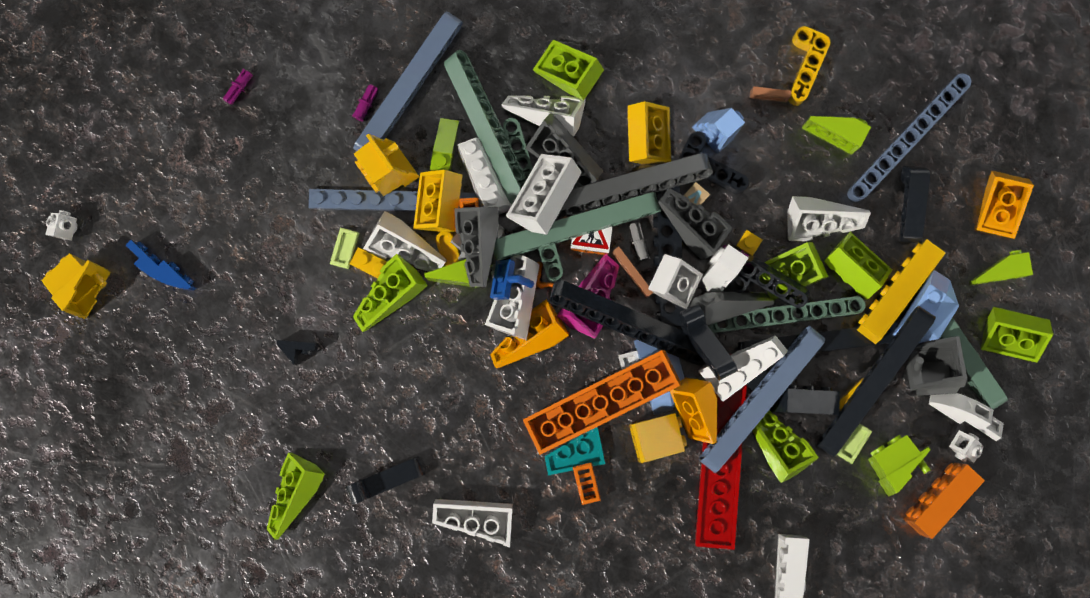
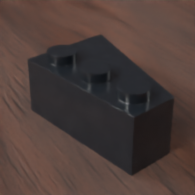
[769,385,840,415]

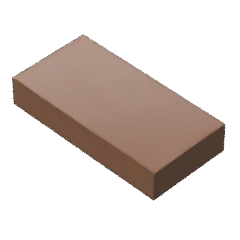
[750,86,791,102]

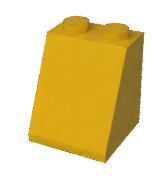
[629,413,687,463]

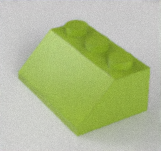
[824,231,892,300]
[981,307,1053,363]

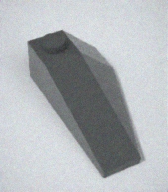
[658,188,732,260]
[455,207,499,287]
[687,292,774,326]

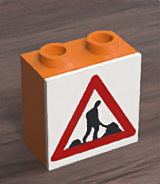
[570,213,612,255]

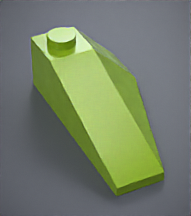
[353,254,428,332]
[752,410,819,483]
[267,452,324,540]

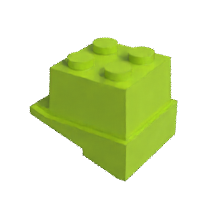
[868,435,930,497]

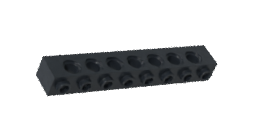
[653,186,684,327]

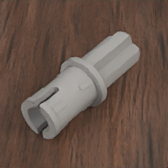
[629,222,650,261]

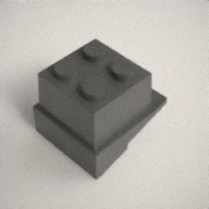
[905,336,967,396]

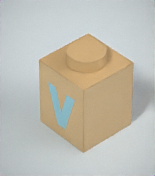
[684,182,710,205]

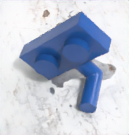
[490,260,534,300]

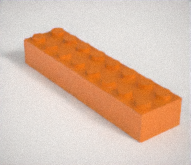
[523,350,682,455]

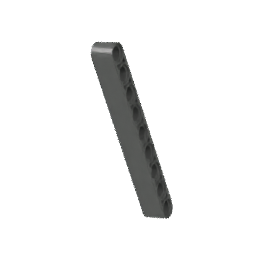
[555,153,713,220]

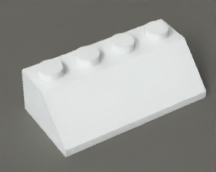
[458,138,512,215]
[506,154,582,235]

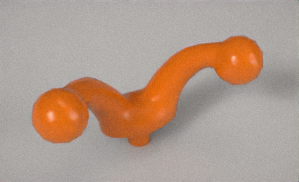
[536,261,554,289]

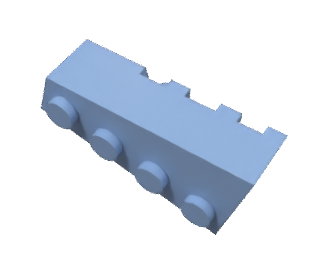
[692,108,745,154]

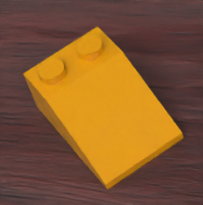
[976,171,1034,239]
[670,377,717,444]

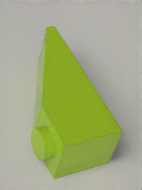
[430,118,459,171]
[969,250,1033,285]

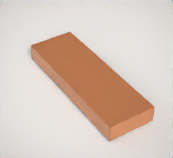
[613,247,653,298]

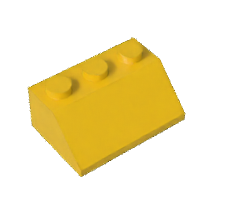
[628,101,671,164]
[413,170,462,232]

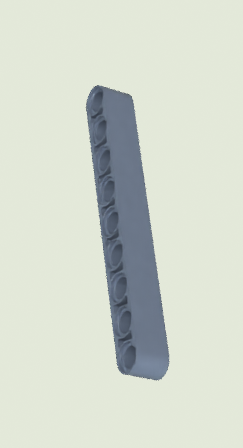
[353,11,463,151]
[847,73,972,202]
[699,326,825,473]

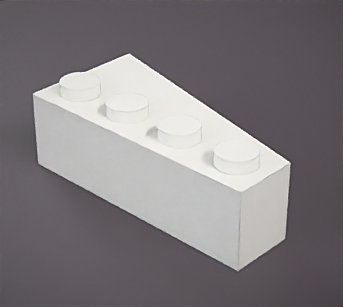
[485,255,539,341]
[698,336,788,401]

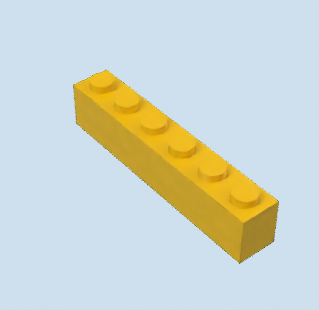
[857,239,945,344]

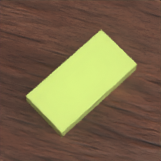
[330,227,360,269]
[837,424,872,464]

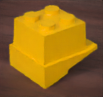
[354,134,419,196]
[41,253,111,319]

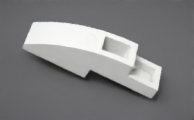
[929,393,1004,441]

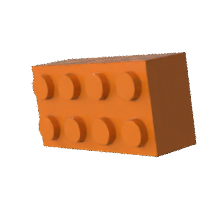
[904,463,985,539]

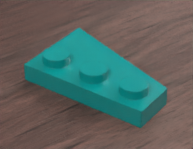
[544,427,605,475]

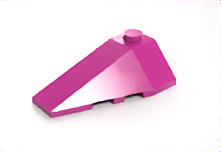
[557,254,619,338]

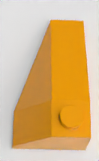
[490,299,569,368]

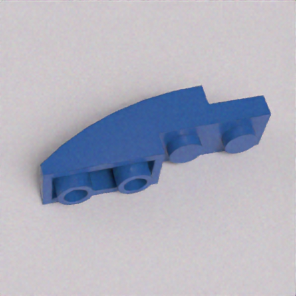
[126,240,196,291]

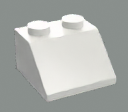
[648,254,703,309]

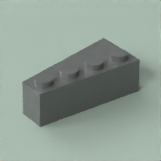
[525,112,603,187]

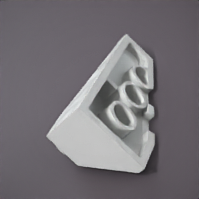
[502,96,585,137]
[787,196,871,241]
[363,211,446,272]

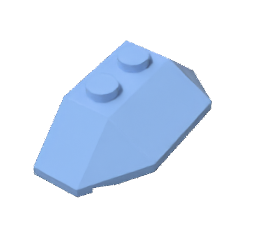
[893,270,959,343]
[634,340,684,415]

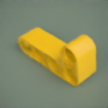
[788,26,830,106]

